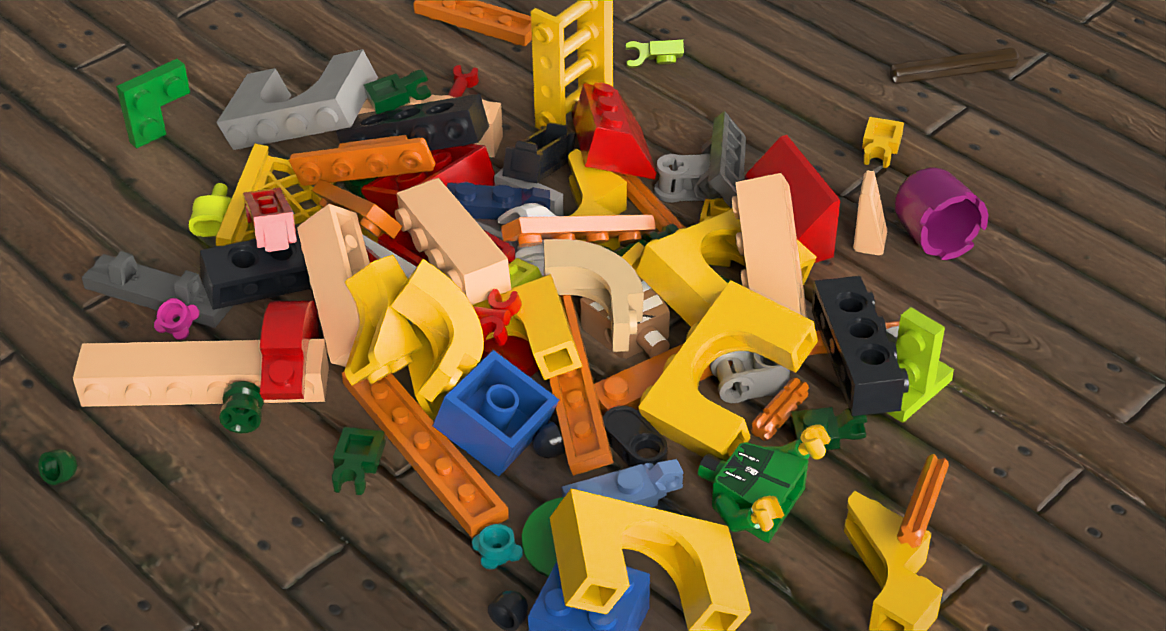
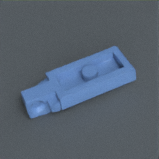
[562,459,684,508]

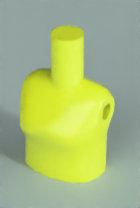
[189,183,232,237]

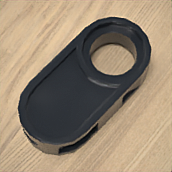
[603,406,668,467]

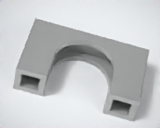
[216,49,378,150]

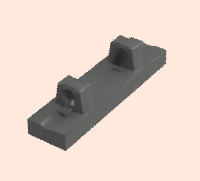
[698,111,746,208]
[82,251,233,328]

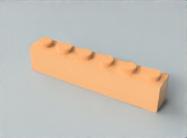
[73,339,329,407]

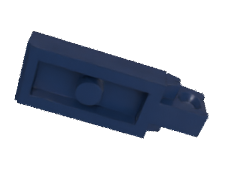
[447,182,550,220]

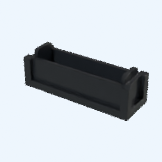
[502,122,576,184]

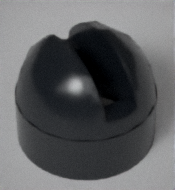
[532,422,566,459]
[488,590,528,631]

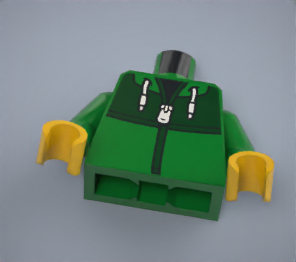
[698,424,831,543]

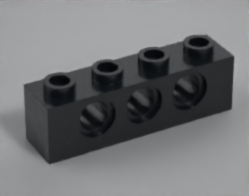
[336,93,490,151]
[200,231,312,310]
[812,276,909,416]

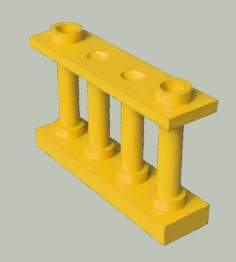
[531,0,613,130]

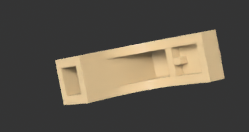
[544,239,644,352]

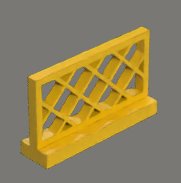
[216,143,336,246]

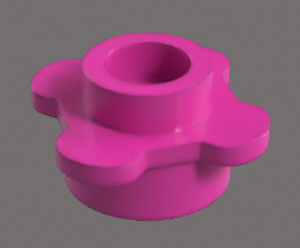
[154,298,199,340]

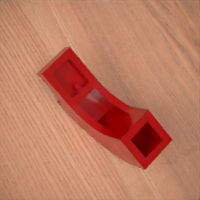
[260,301,319,400]

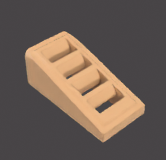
[853,170,887,255]

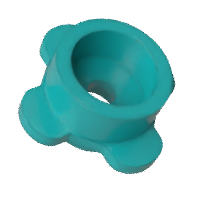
[472,524,523,569]

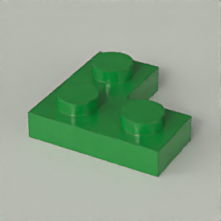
[116,59,190,149]

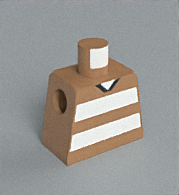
[580,277,670,359]

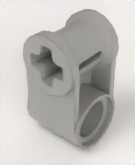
[654,154,722,203]
[710,351,790,403]

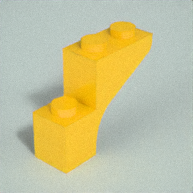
[568,149,627,251]
[345,254,423,386]
[844,491,943,631]

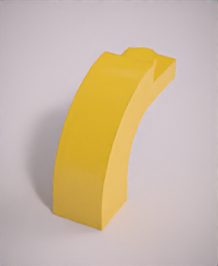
[390,259,484,403]

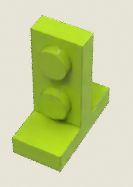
[886,307,954,423]

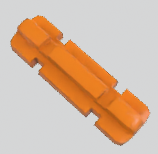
[751,378,809,441]

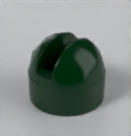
[38,449,78,485]

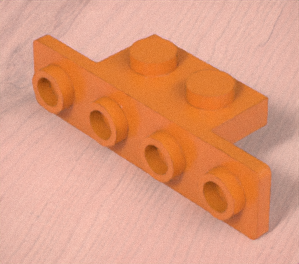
[289,135,435,186]

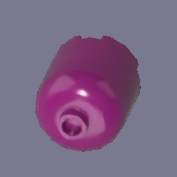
[895,167,988,260]

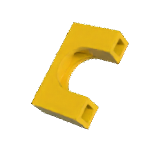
[636,208,817,327]
[408,274,583,420]
[638,280,818,461]
[550,489,751,631]

